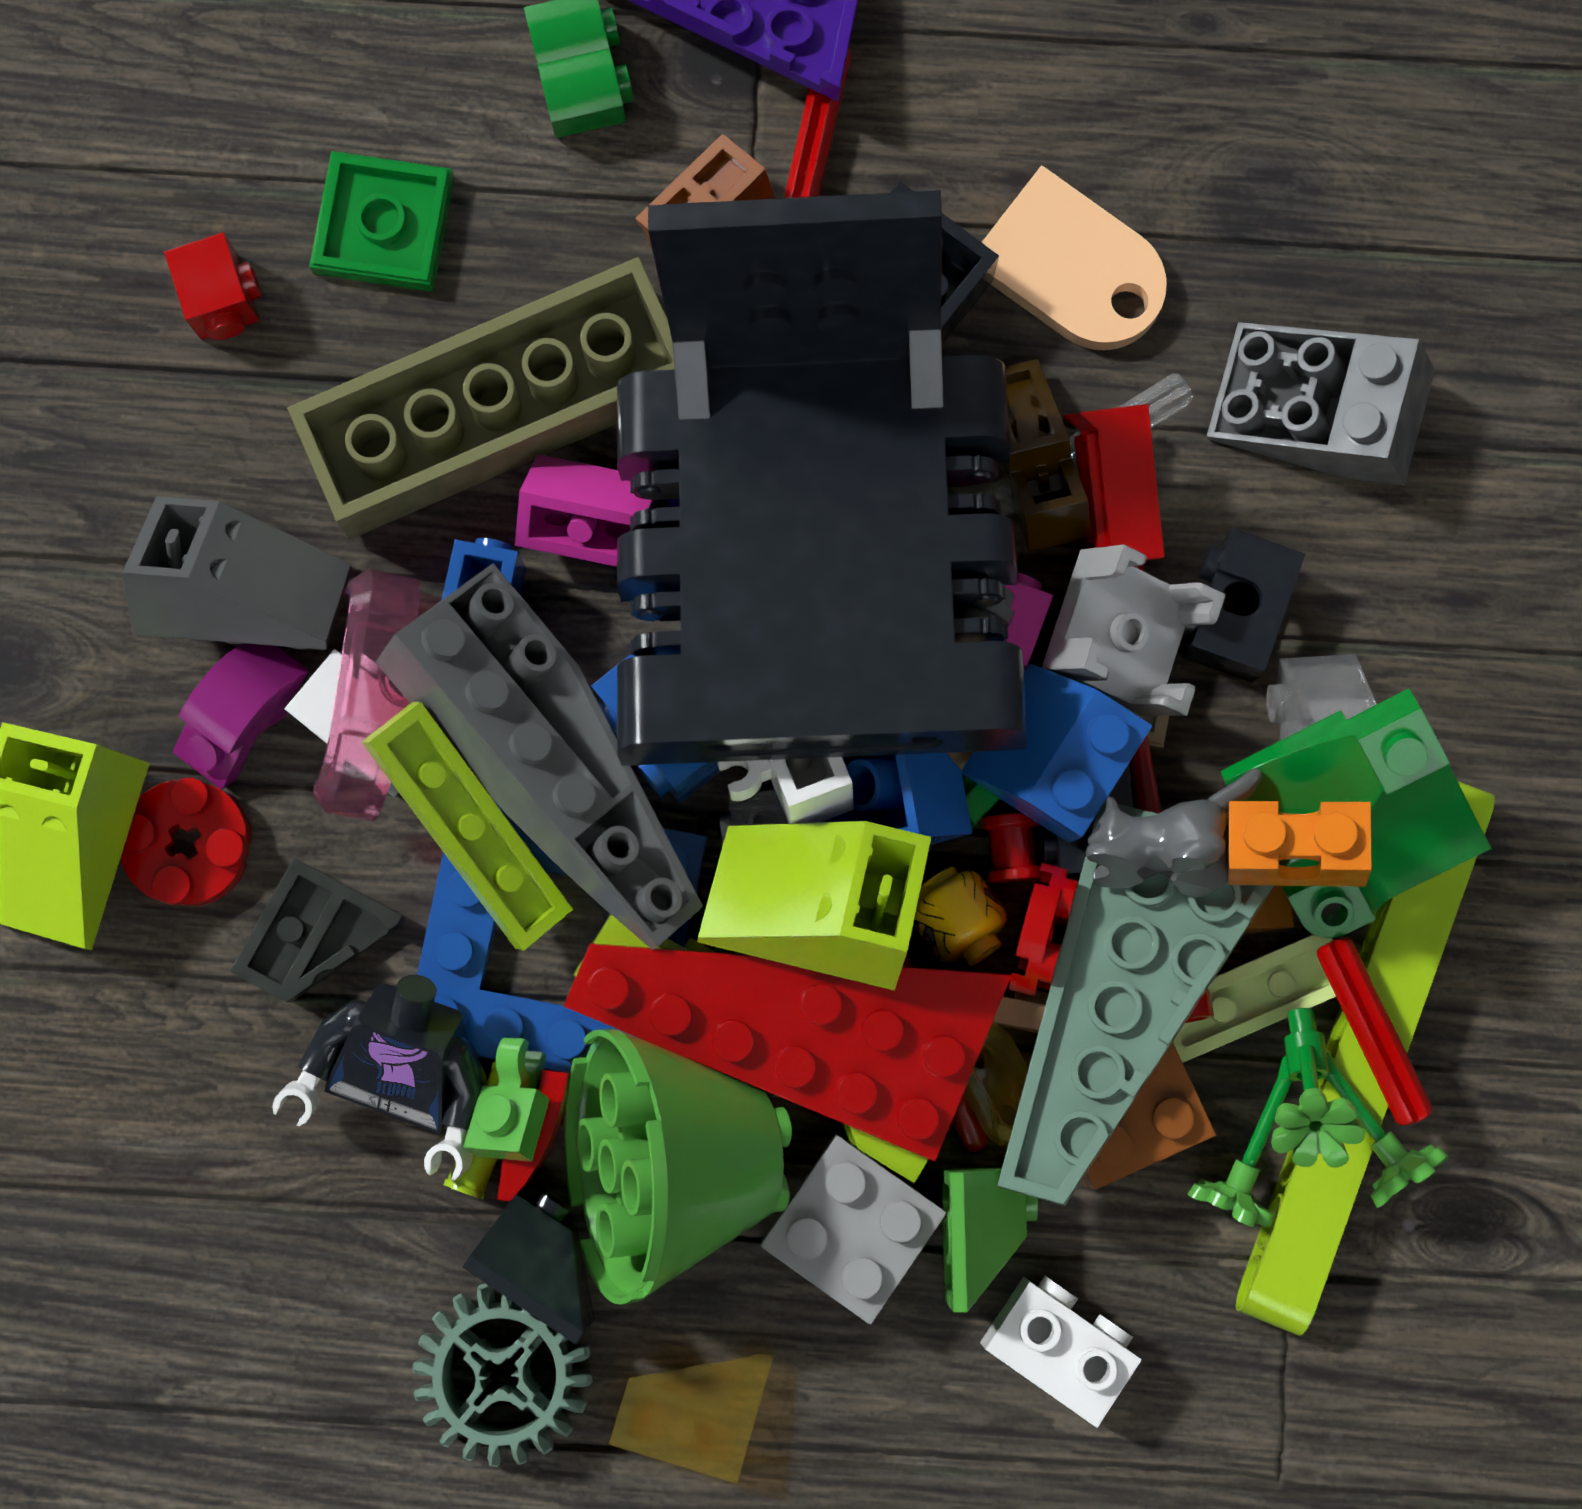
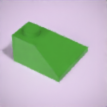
[941,1167,1038,1312]

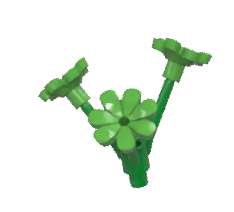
[1187,1008,1449,1227]

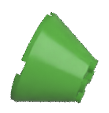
[564,1028,792,1305]

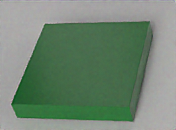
[309,151,455,292]

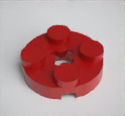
[121,777,252,906]
[1009,863,1078,997]

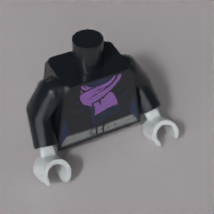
[272,975,486,1181]

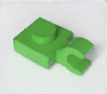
[463,1037,550,1162]

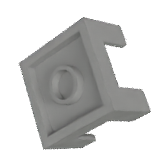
[1042,544,1226,716]

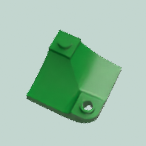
[1220,688,1492,938]

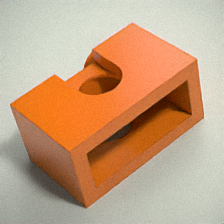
[1228,801,1372,887]

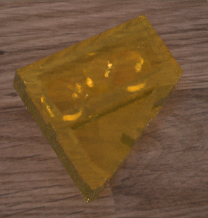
[609,1353,773,1484]

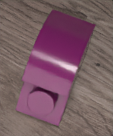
[172,643,309,790]

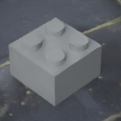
[760,1134,946,1325]

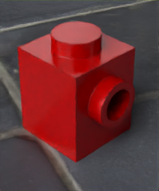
[164,232,262,340]

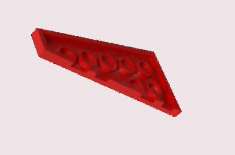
[563,943,1011,1161]

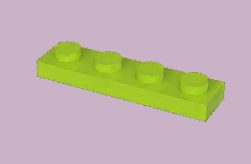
[362,702,573,951]

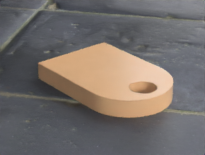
[982,165,1167,350]

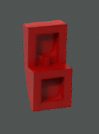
[497,1070,570,1201]

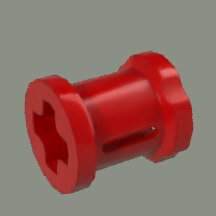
[982,813,1041,884]

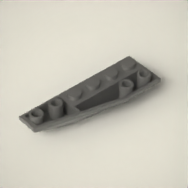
[376,563,703,950]

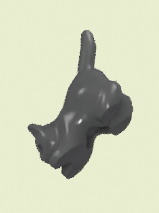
[1086,769,1263,897]

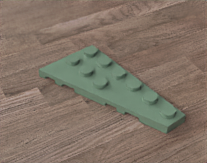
[997,801,1292,1206]

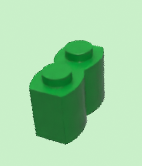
[524,0,634,138]

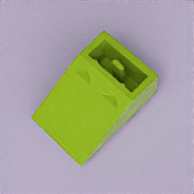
[0,722,150,951]
[697,821,931,991]

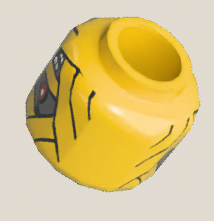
[913,867,1007,966]

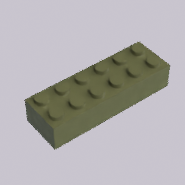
[287,257,675,540]

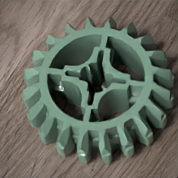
[412,1283,593,1467]

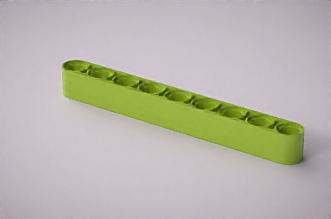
[1236,781,1495,1336]

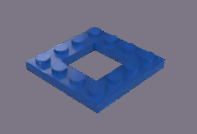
[417,800,708,1073]

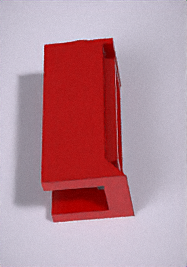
[1062,404,1164,572]

